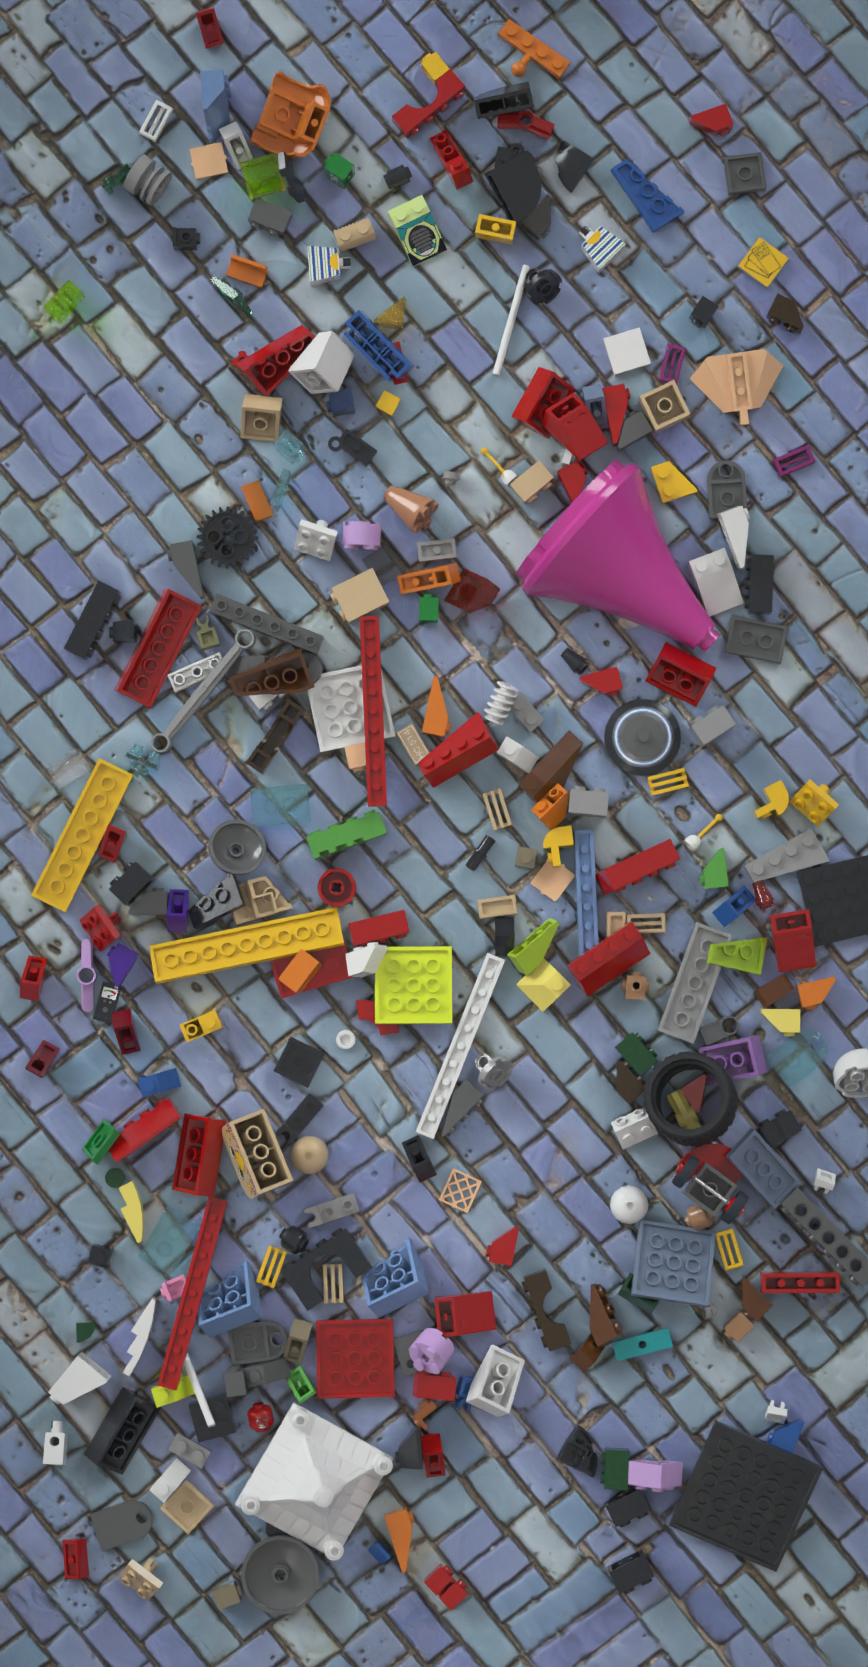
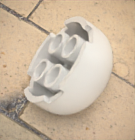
[833,1048,868,1098]

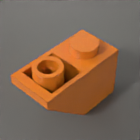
[531,783,569,830]

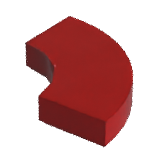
[356,1000,400,1035]

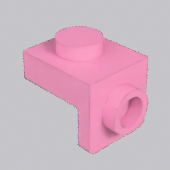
[160,1274,186,1302]

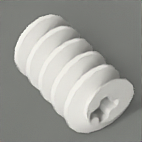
[484,681,518,725]

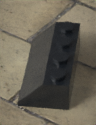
[84,1387,161,1475]

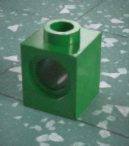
[419,594,439,623]

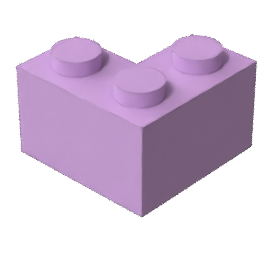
[628,1459,683,1492]

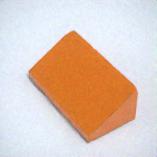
[241,480,274,523]

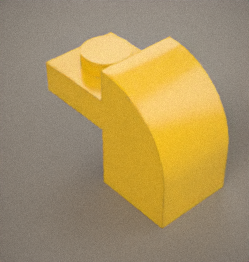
[753,780,789,820]
[543,825,574,868]

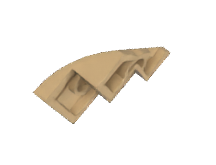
[232,876,293,926]

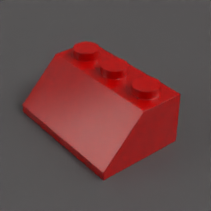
[511,367,576,439]
[645,642,717,707]

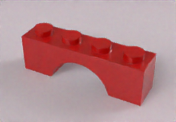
[392,69,465,138]

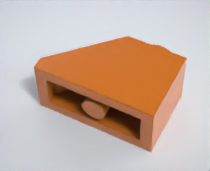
[796,976,836,1010]

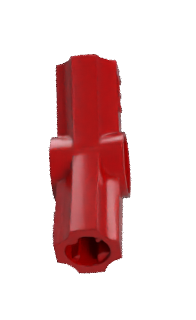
[497,110,555,141]

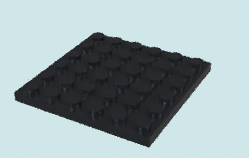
[669,1420,823,1572]

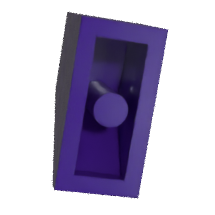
[167,889,189,933]
[107,943,138,990]

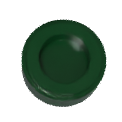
[105,1168,125,1188]

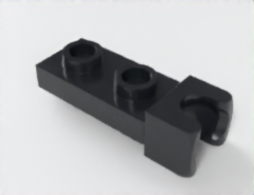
[275,1093,324,1146]

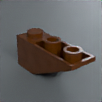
[590,1284,624,1347]

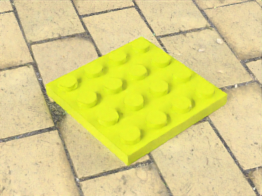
[375,946,452,1024]

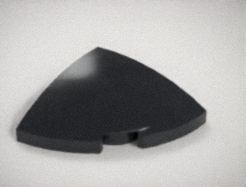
[556,141,594,193]
[556,1425,598,1478]

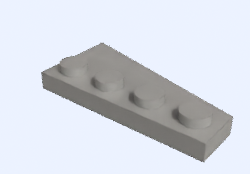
[744,828,830,883]

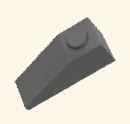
[167,540,204,599]

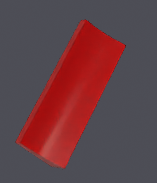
[114,588,202,708]

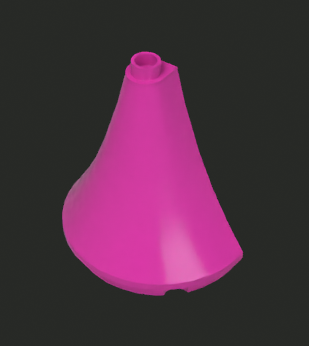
[516,460,720,652]

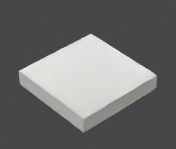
[603,327,651,376]

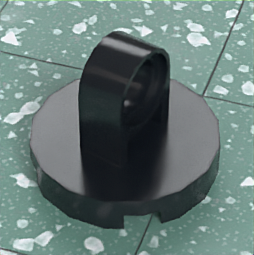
[525,268,562,306]

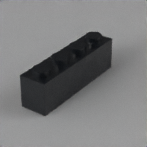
[64,580,122,660]

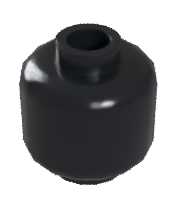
[279,1225,309,1254]

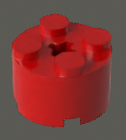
[318,868,357,907]

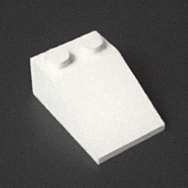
[717,506,750,568]
[687,548,744,617]
[466,1345,525,1417]

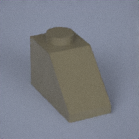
[283,1318,313,1364]

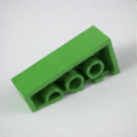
[306,810,387,860]

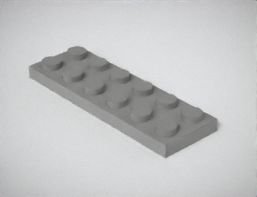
[657,922,733,1044]

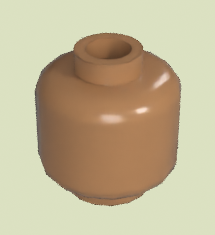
[685,1204,715,1231]

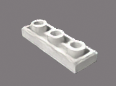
[167,652,222,693]

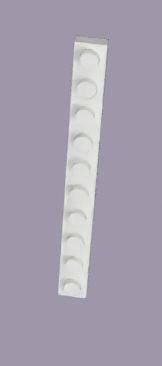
[416,953,505,1139]

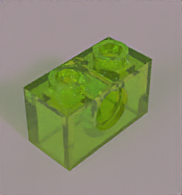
[43,279,85,325]

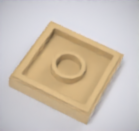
[160,1479,215,1534]

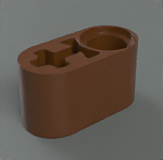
[754,973,795,1008]

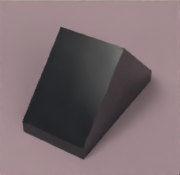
[495,917,515,955]

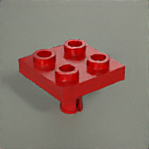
[79,904,121,952]

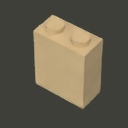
[330,568,390,624]

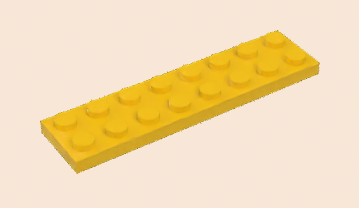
[31,758,134,912]

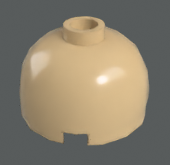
[291,1136,329,1174]

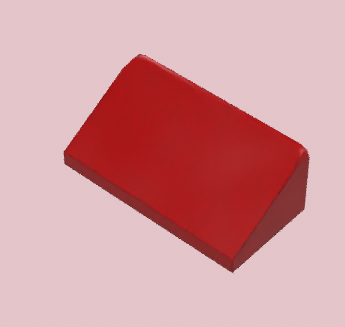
[62,1538,89,1580]

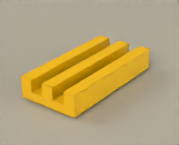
[647,768,689,796]
[715,1228,744,1271]
[256,1245,287,1288]

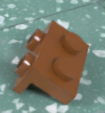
[413,1399,437,1431]

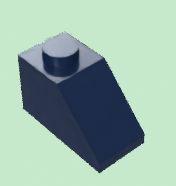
[326,388,355,417]

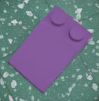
[698,1035,768,1086]

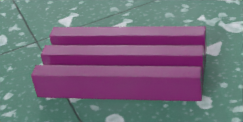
[658,343,686,385]
[772,445,815,478]

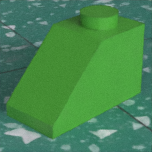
[699,848,729,890]

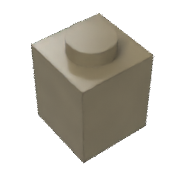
[515,846,537,869]
[212,1580,243,1610]

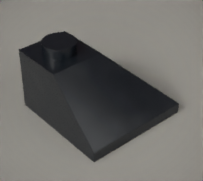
[395,1425,423,1469]

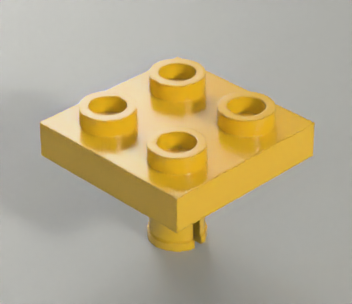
[789,779,839,827]

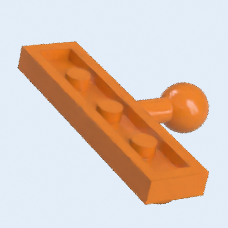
[498,19,571,79]

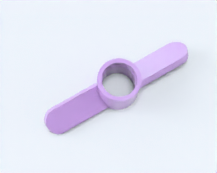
[77,939,97,1012]

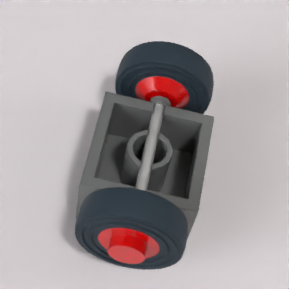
[672,1155,749,1224]

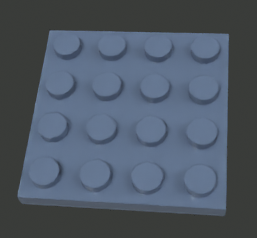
[631,1219,716,1308]

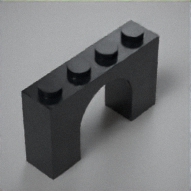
[282,1227,372,1311]

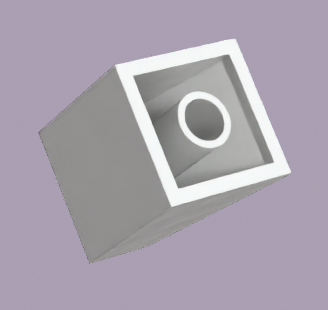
[288,331,355,394]
[48,1352,111,1405]

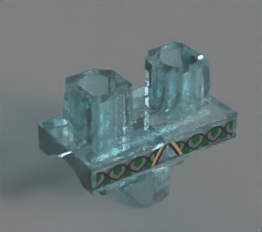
[125,744,161,778]

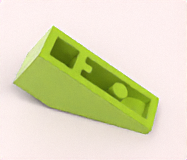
[507,918,559,975]

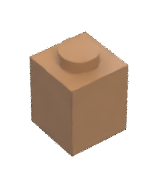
[723,1311,754,1342]

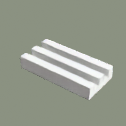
[139,100,173,143]

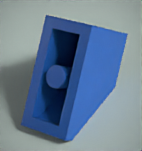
[712,885,756,927]
[137,1068,181,1098]
[766,1419,805,1453]

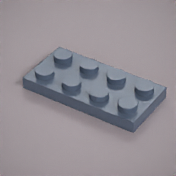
[726,1128,800,1209]

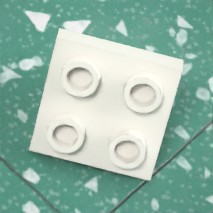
[294,519,338,561]

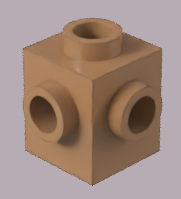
[622,972,650,1000]

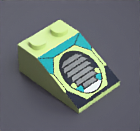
[388,195,447,267]

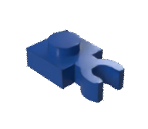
[455,1375,474,1411]

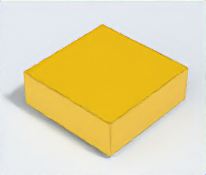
[375,390,401,417]

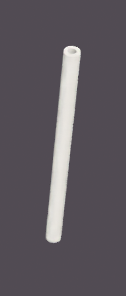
[492,265,530,376]

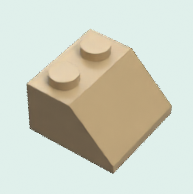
[240,394,283,442]

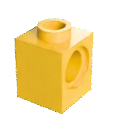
[421,52,450,86]

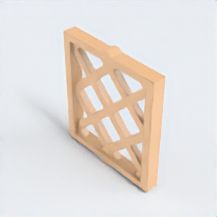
[439,1168,482,1213]

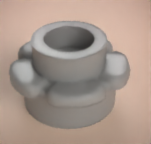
[441,471,460,484]
[701,1302,717,1320]

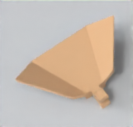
[689,349,783,425]

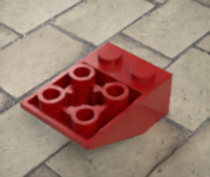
[542,393,608,461]
[768,909,816,973]
[434,1291,496,1337]

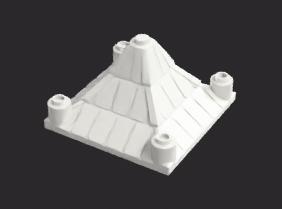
[235,1402,394,1561]

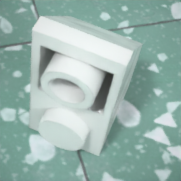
[346,942,387,978]

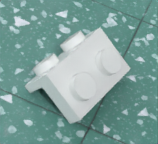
[611,1107,658,1149]

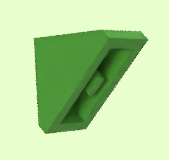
[285,1366,317,1404]

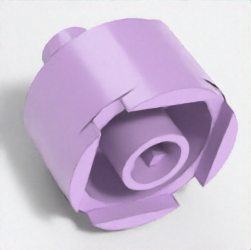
[342,521,381,551]
[408,1328,454,1374]

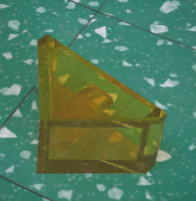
[374,297,406,330]

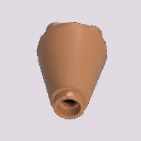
[384,486,439,533]

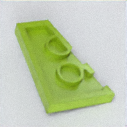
[707,937,768,975]

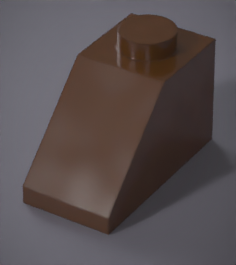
[741,1277,773,1322]

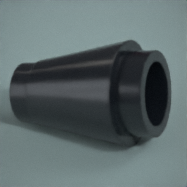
[561,648,589,675]

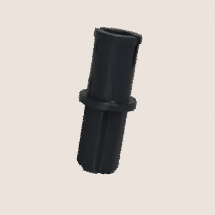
[466,835,496,871]

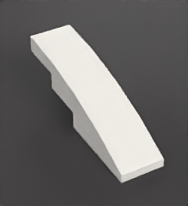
[123,1297,157,1376]

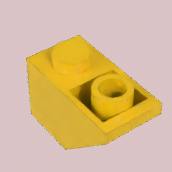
[180,1010,224,1042]

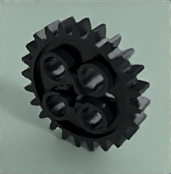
[196,506,259,569]

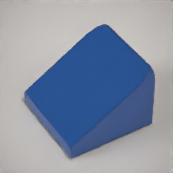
[368,1540,391,1564]

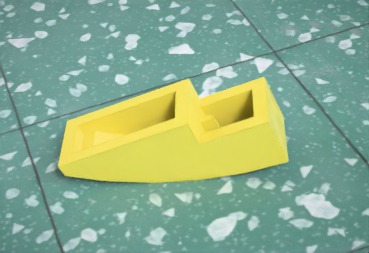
[119,1180,144,1243]

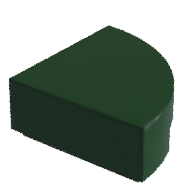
[76,1322,96,1343]

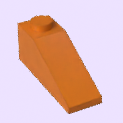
[397,563,461,594]
[422,676,451,738]
[384,1507,415,1573]

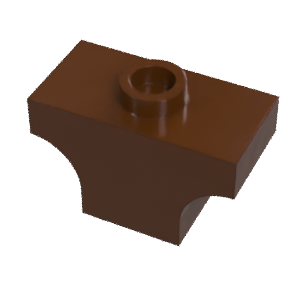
[569,1333,605,1372]

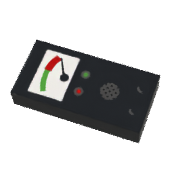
[93,982,122,1024]

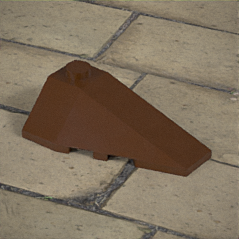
[229,648,315,696]
[518,730,583,804]

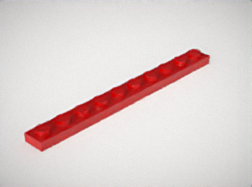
[360,616,387,807]
[157,1197,228,1391]

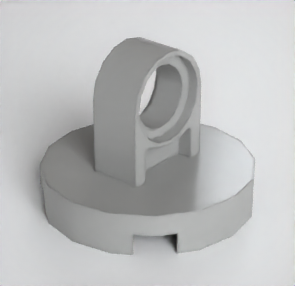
[475,1054,513,1091]

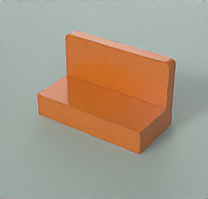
[226,254,268,289]
[279,949,323,995]

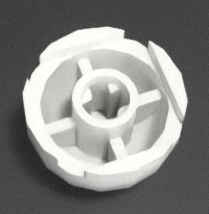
[610,1185,649,1224]

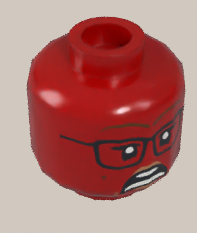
[247,1402,274,1433]

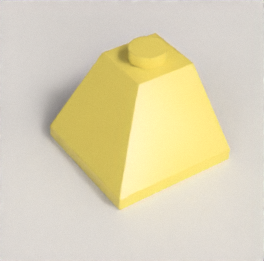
[516,958,571,1012]

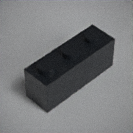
[744,554,774,615]

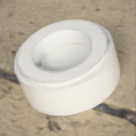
[336,1030,356,1049]

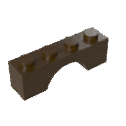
[246,699,305,775]
[521,1269,571,1351]

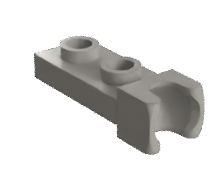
[303,1193,359,1228]

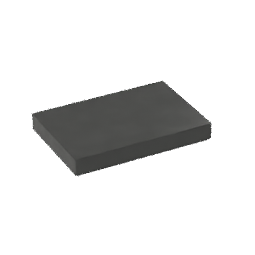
[724,615,788,664]

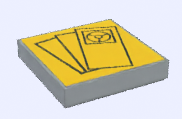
[736,236,790,290]

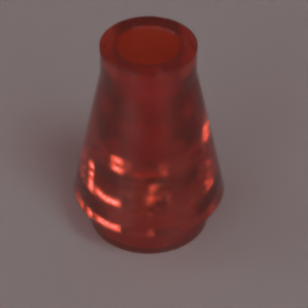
[752,880,774,910]

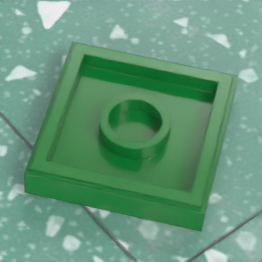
[82,1118,121,1165]

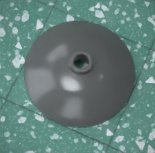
[208,820,266,875]

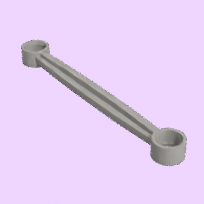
[151,629,256,753]

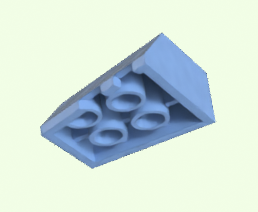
[200,69,231,143]
[362,1238,429,1318]
[198,1260,261,1338]

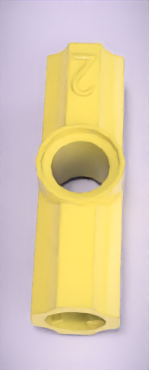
[666,1088,701,1147]

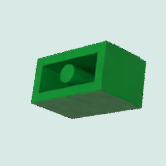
[324,152,355,189]

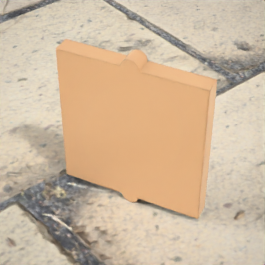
[189,142,228,180]
[530,860,575,902]

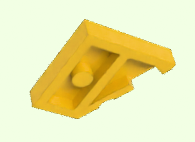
[650,461,698,504]

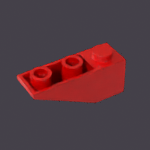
[429,130,474,190]

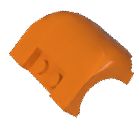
[249,71,331,159]

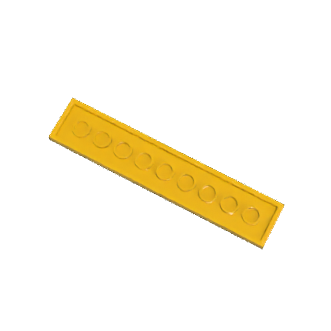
[149,907,345,984]

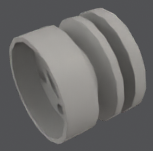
[123,154,172,206]

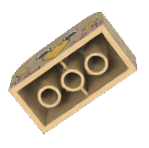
[222,1109,293,1199]

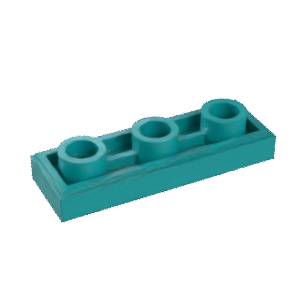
[612,1327,673,1361]

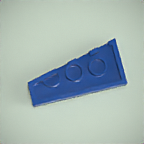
[610,159,685,233]

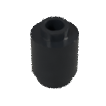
[383,164,413,189]

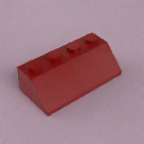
[566,922,650,997]
[109,1098,183,1163]
[172,1113,227,1197]

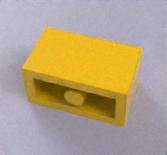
[475,214,516,245]

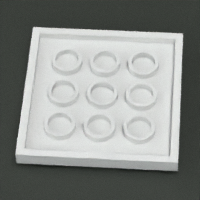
[308,665,396,752]

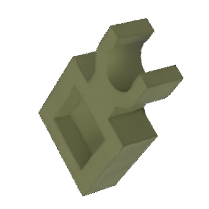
[196,615,220,651]

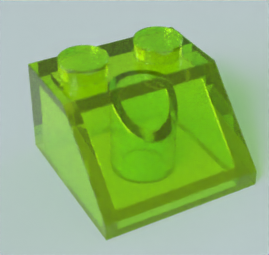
[240,153,287,200]

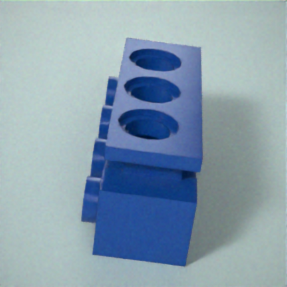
[343,310,414,381]

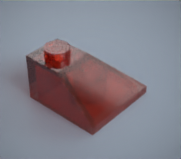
[444,568,500,613]

